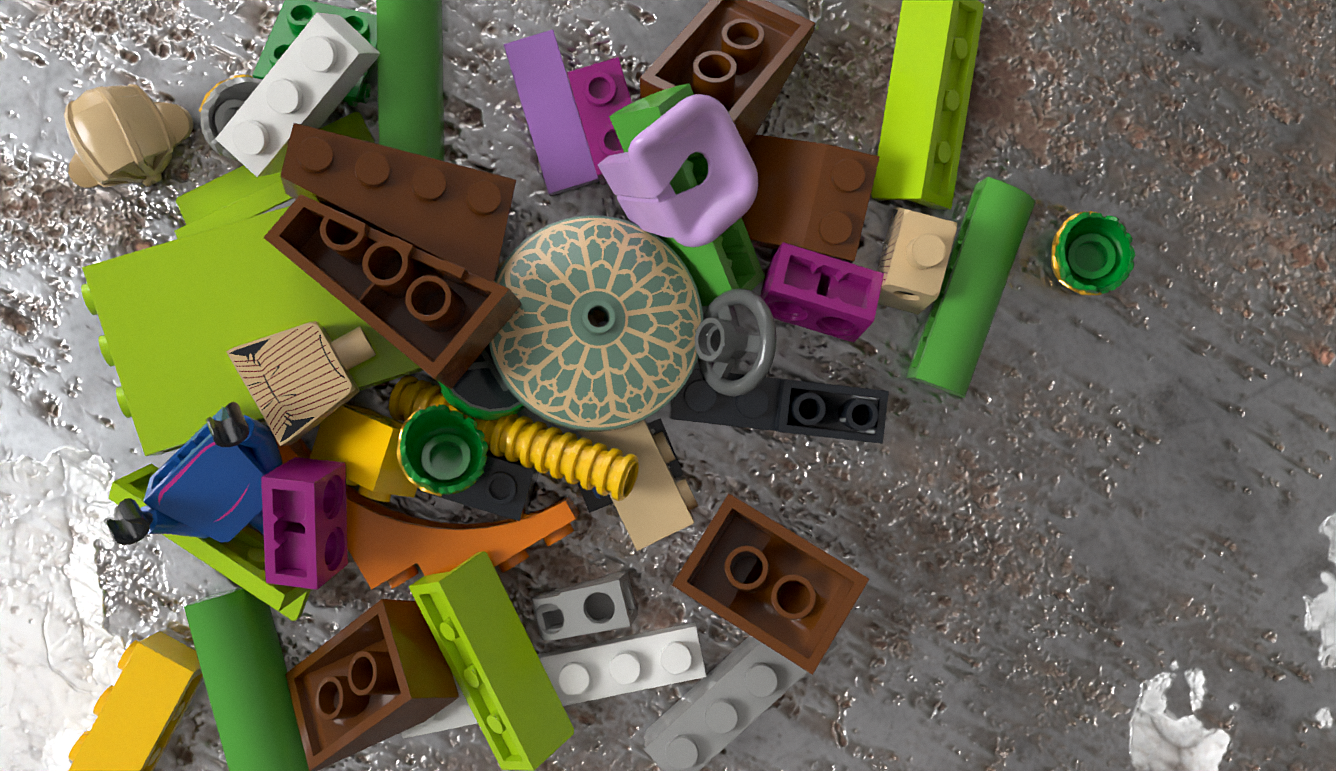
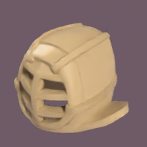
[64,84,193,188]

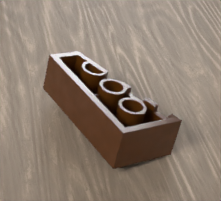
[280,123,516,281]
[263,194,522,389]

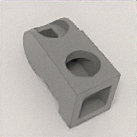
[532,570,638,640]

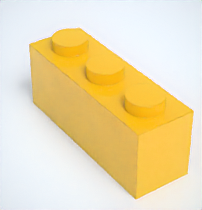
[68,631,203,771]

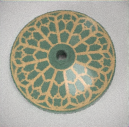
[488,215,703,432]

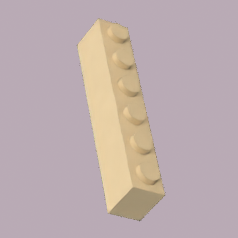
[498,260,699,551]

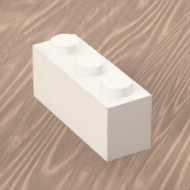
[215,13,381,177]

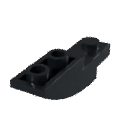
[669,369,889,444]

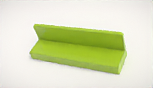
[871,0,985,210]
[174,112,376,239]
[108,463,311,621]
[409,551,574,771]

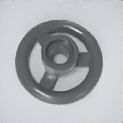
[695,288,777,397]

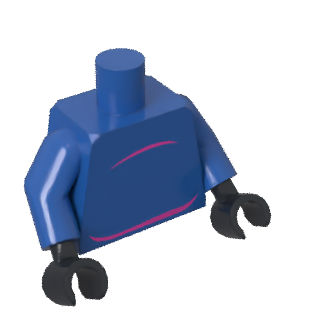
[106,402,283,545]

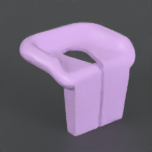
[598,94,758,247]

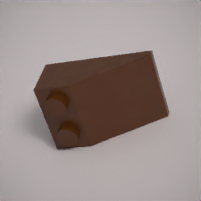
[640,0,816,146]
[742,134,880,263]
[672,494,870,675]
[285,599,459,771]

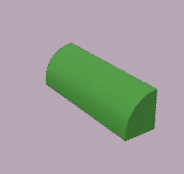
[376,0,445,161]
[609,83,765,306]
[906,177,1035,398]
[184,587,309,771]

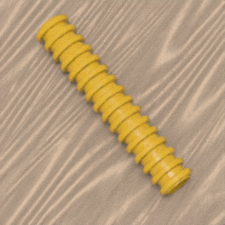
[389,375,639,501]

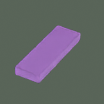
[503,29,599,196]

